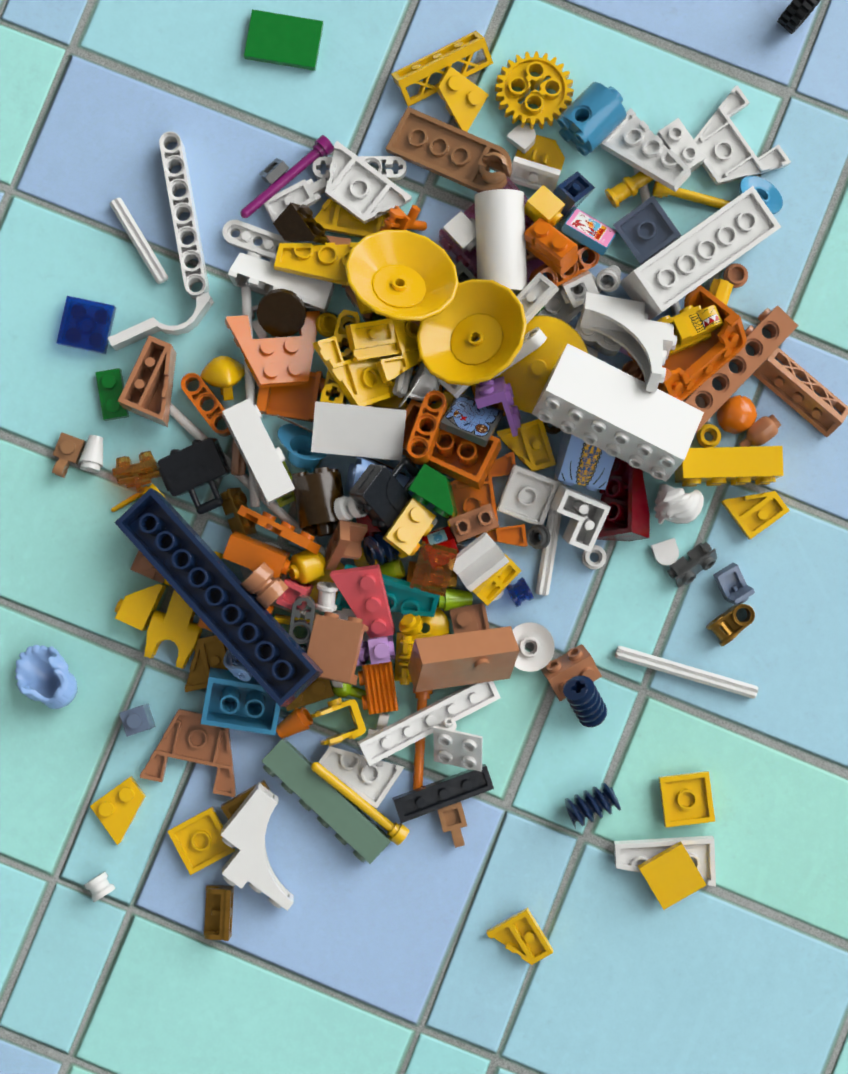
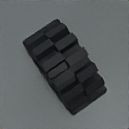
[777,0,821,34]

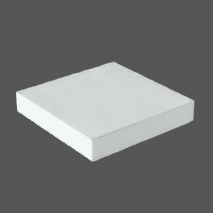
[496,464,560,525]

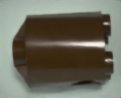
[292,467,344,537]

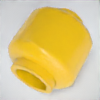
[288,550,326,584]

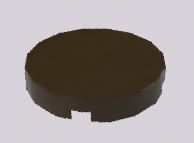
[257,289,307,337]

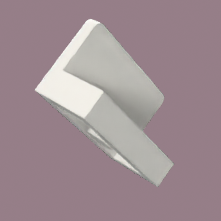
[447,532,509,592]

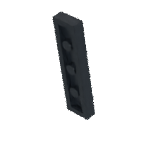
[392,764,494,823]

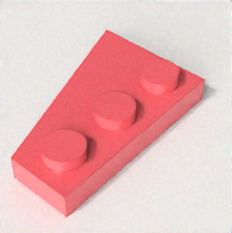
[330,564,395,638]

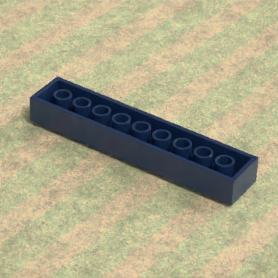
[114,488,323,707]

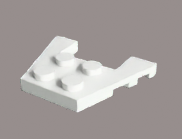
[694,85,791,186]

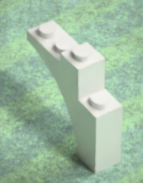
[580,292,677,393]
[221,783,294,911]

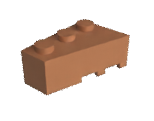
[118,335,177,427]

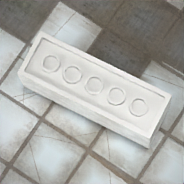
[620,186,781,320]
[531,344,704,482]

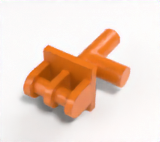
[379,205,427,231]

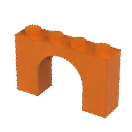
[197,531,292,632]

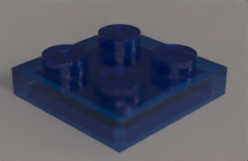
[56,296,116,354]

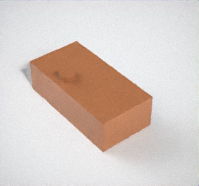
[408,626,519,692]

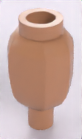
[739,414,781,447]

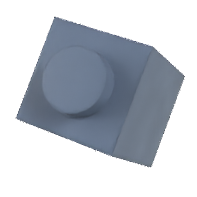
[119,704,156,736]

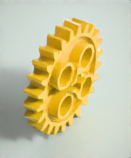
[495,51,574,130]

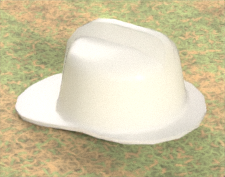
[399,362,440,408]

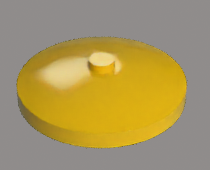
[493,315,589,413]

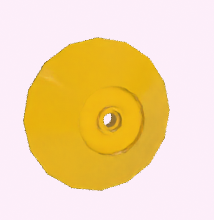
[345,230,459,321]
[416,279,527,386]

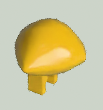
[200,356,245,401]

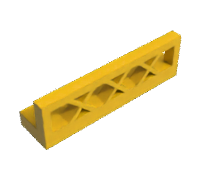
[391,31,493,107]

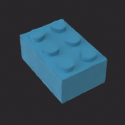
[201,667,280,736]

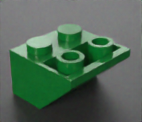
[409,463,458,519]

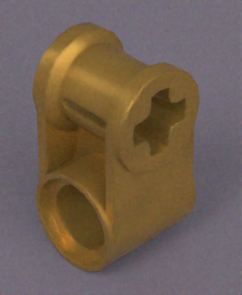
[706,604,755,647]

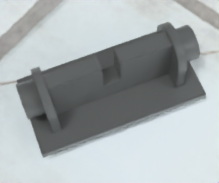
[667,542,717,588]

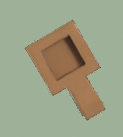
[52,432,86,478]
[438,801,467,848]

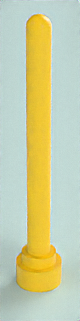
[652,181,731,209]
[311,762,409,845]

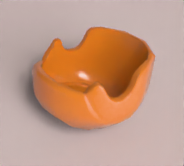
[716,395,757,434]

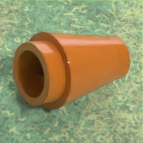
[276,707,313,739]

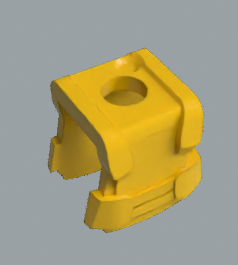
[311,697,366,746]

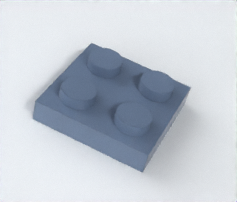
[613,196,682,265]

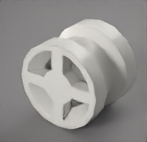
[84,871,116,902]

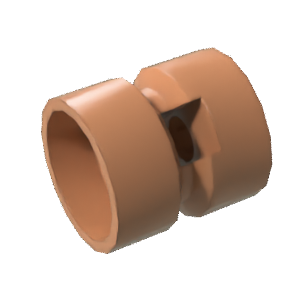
[241,562,289,610]

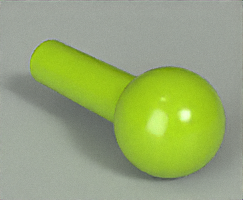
[332,683,366,699]

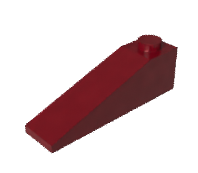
[597,457,650,541]

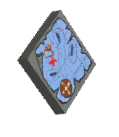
[439,394,504,447]

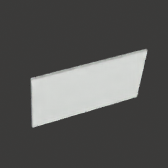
[311,401,406,461]

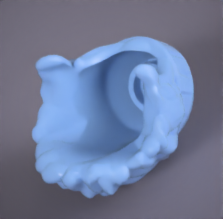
[15,645,78,709]

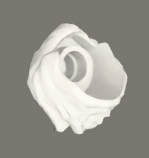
[654,484,704,524]

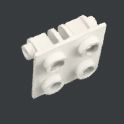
[433,718,483,772]

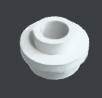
[582,545,607,570]

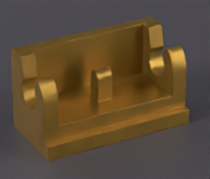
[204,885,234,941]

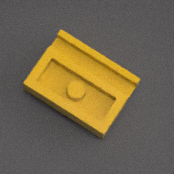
[345,318,399,362]

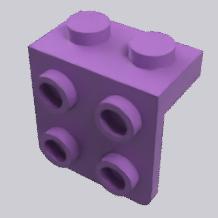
[475,376,521,437]

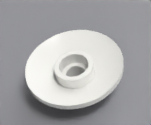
[512,622,555,672]

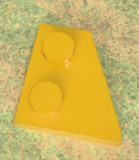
[721,491,790,540]
[90,776,146,845]

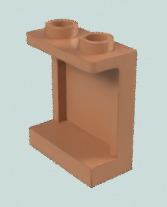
[307,612,369,686]

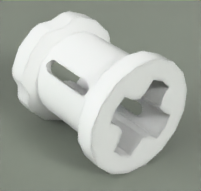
[315,582,339,612]

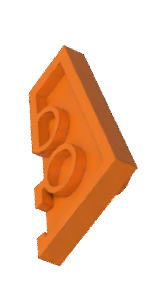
[237,505,321,555]

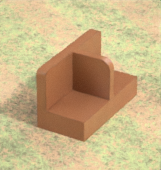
[325,520,368,571]

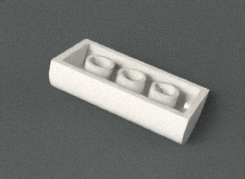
[474,189,527,294]

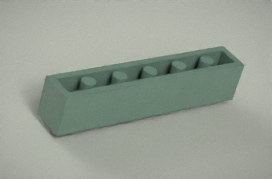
[262,738,391,864]

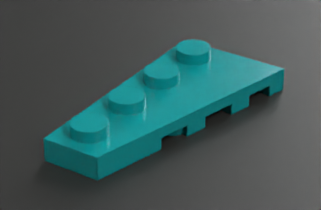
[335,563,441,617]

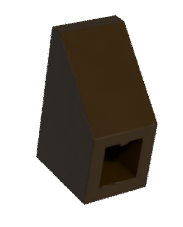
[273,202,330,245]

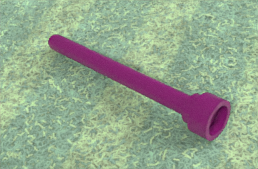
[240,135,334,218]

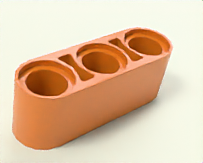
[529,245,600,287]
[181,373,231,437]
[407,390,448,465]

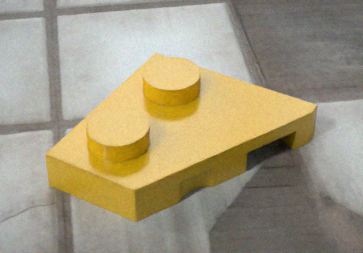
[435,66,489,132]
[496,419,556,472]
[486,907,553,965]

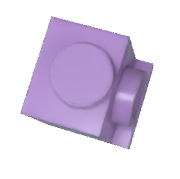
[368,635,395,665]

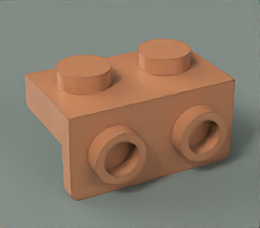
[541,644,602,701]

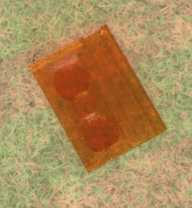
[410,541,457,597]

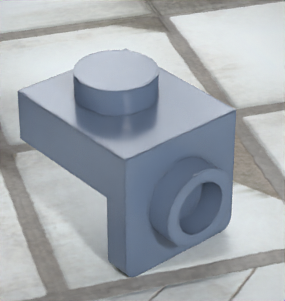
[713,563,755,605]

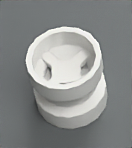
[334,496,367,521]

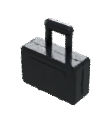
[158,438,231,514]
[349,456,420,533]

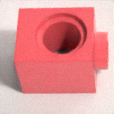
[276,577,314,611]

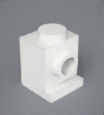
[560,270,600,308]

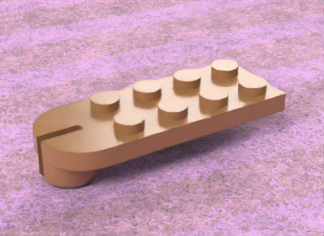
[385,107,512,193]

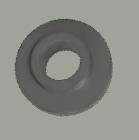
[527,525,551,549]

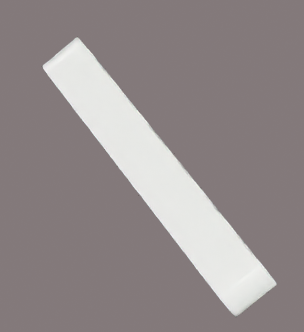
[159,131,209,300]

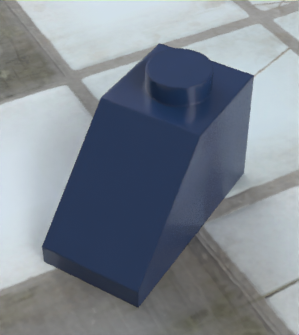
[552,171,595,223]

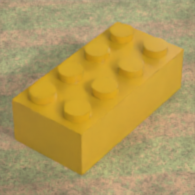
[675,446,783,487]

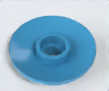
[739,176,783,214]

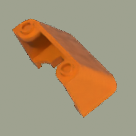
[626,285,747,401]

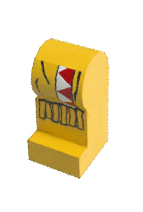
[672,305,723,346]

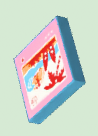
[561,208,617,255]

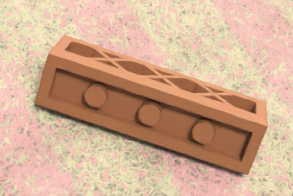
[753,348,848,437]

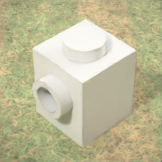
[442,211,476,254]

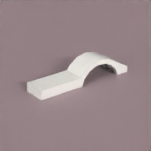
[108,292,214,351]

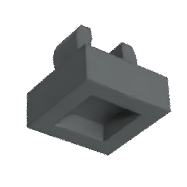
[259,158,289,184]

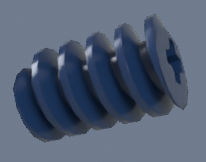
[363,532,419,565]
[563,676,607,727]
[565,783,621,829]

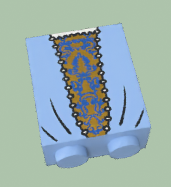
[554,431,615,491]

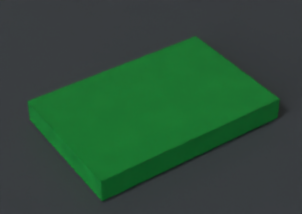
[244,9,324,71]

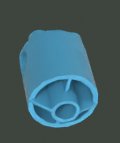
[557,82,627,156]

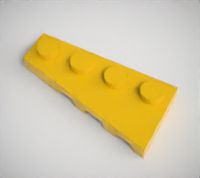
[274,242,358,286]

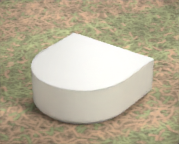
[507,124,536,154]
[650,538,679,566]

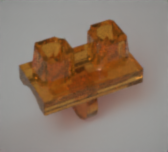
[112,451,161,493]

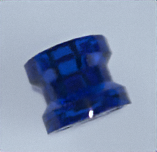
[506,577,534,608]

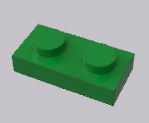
[95,368,129,421]

